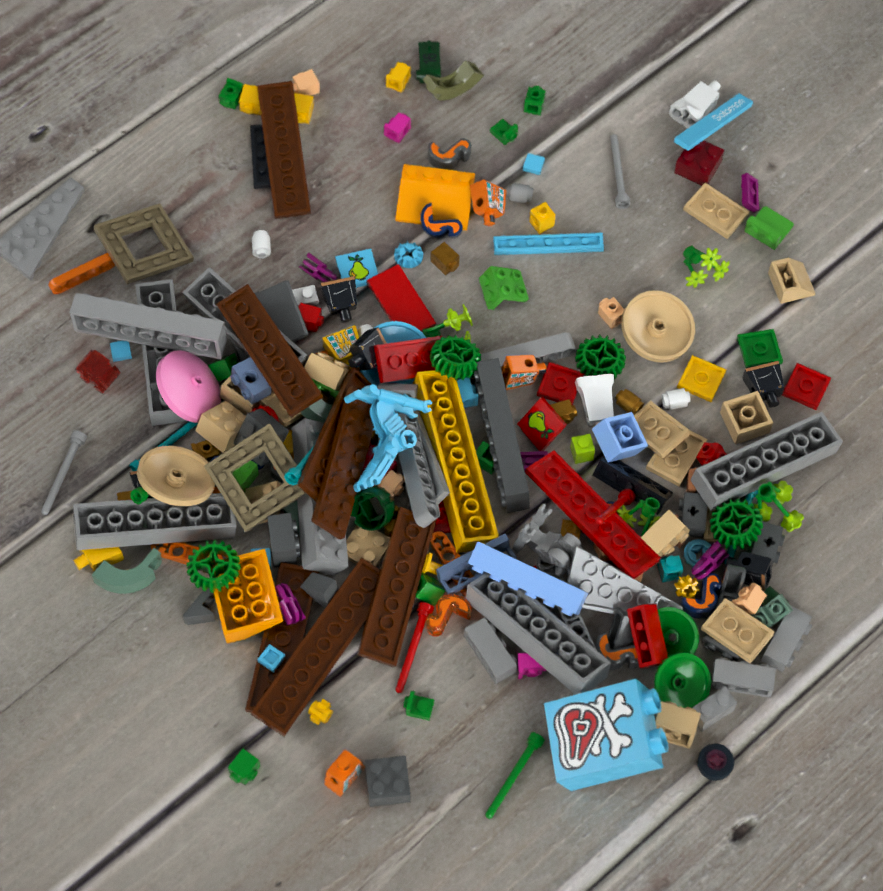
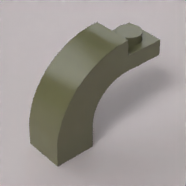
[423,60,484,100]

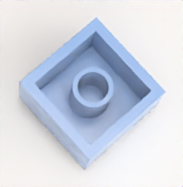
[592,412,648,463]

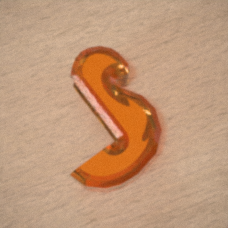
[426,594,472,637]

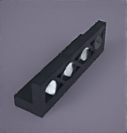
[592,456,673,515]

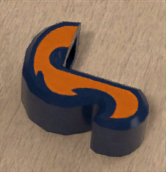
[421,203,463,238]
[680,573,722,619]

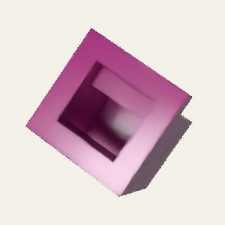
[384,112,411,143]
[517,653,547,679]

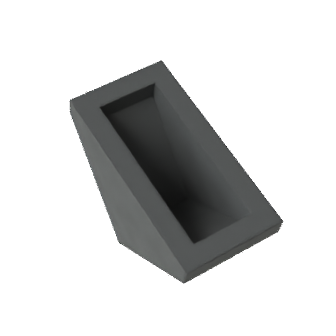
[300,572,339,609]
[608,607,633,650]

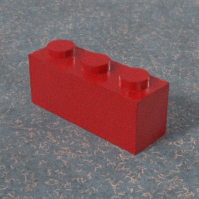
[627,604,668,668]

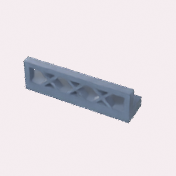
[436,534,517,596]

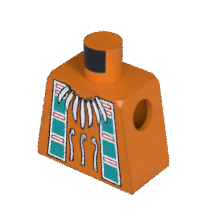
[470,179,506,226]
[501,355,546,390]
[324,749,365,797]

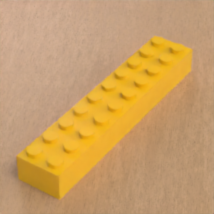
[412,371,499,553]

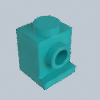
[657,555,684,583]

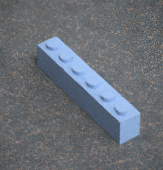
[468,542,588,617]

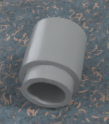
[507,183,534,203]

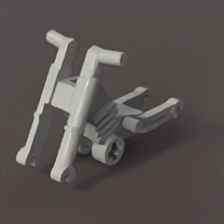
[512,503,583,579]

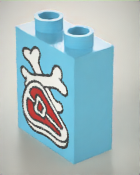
[544,679,669,791]

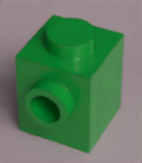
[228,749,260,785]

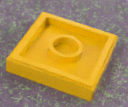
[677,355,727,403]

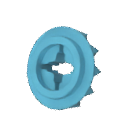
[394,241,423,268]
[683,539,711,568]

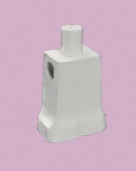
[669,81,721,129]
[575,374,614,426]

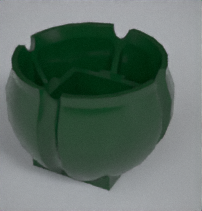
[351,486,395,531]

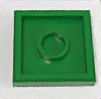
[737,329,783,369]

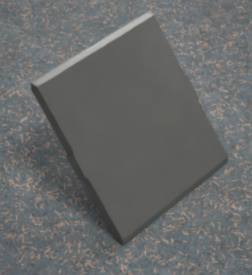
[233,280,308,362]

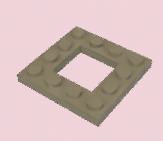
[94,203,194,284]
[204,423,306,532]

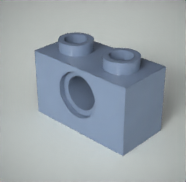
[230,357,272,405]

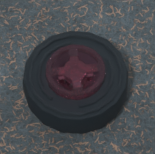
[697,743,734,781]

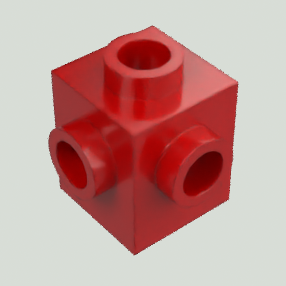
[696,442,727,466]

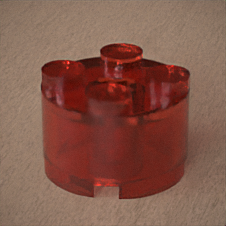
[75,349,121,394]

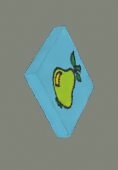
[335,249,378,288]

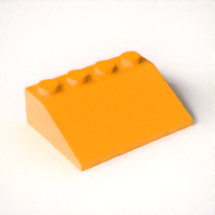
[395,164,475,231]
[211,549,283,644]

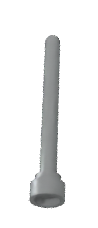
[610,134,630,209]
[41,430,87,515]

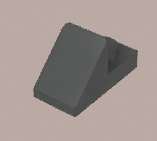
[183,588,215,625]

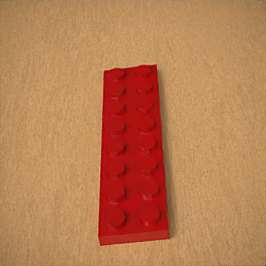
[525,450,661,579]

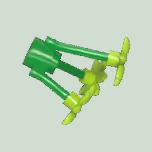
[683,245,730,288]
[616,497,660,537]

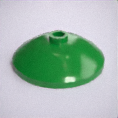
[657,607,699,657]
[654,653,711,708]

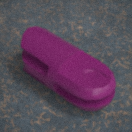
[299,253,337,282]
[691,541,729,580]
[275,583,306,626]

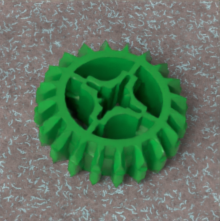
[575,334,626,379]
[430,335,481,380]
[710,498,763,550]
[186,539,241,593]

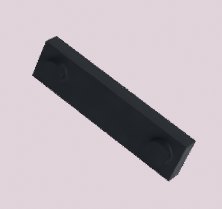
[250,124,271,189]

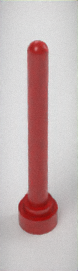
[595,489,635,525]
[395,602,434,693]

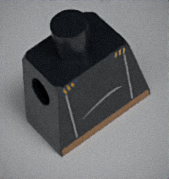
[320,276,357,322]
[348,327,387,371]
[742,361,784,408]
[725,551,772,591]

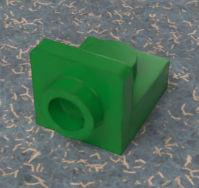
[490,118,518,145]
[403,691,435,721]

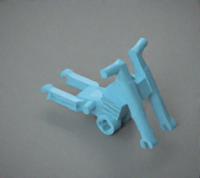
[344,384,433,492]

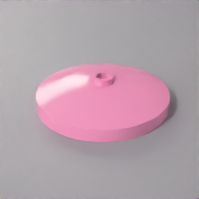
[156,350,221,423]

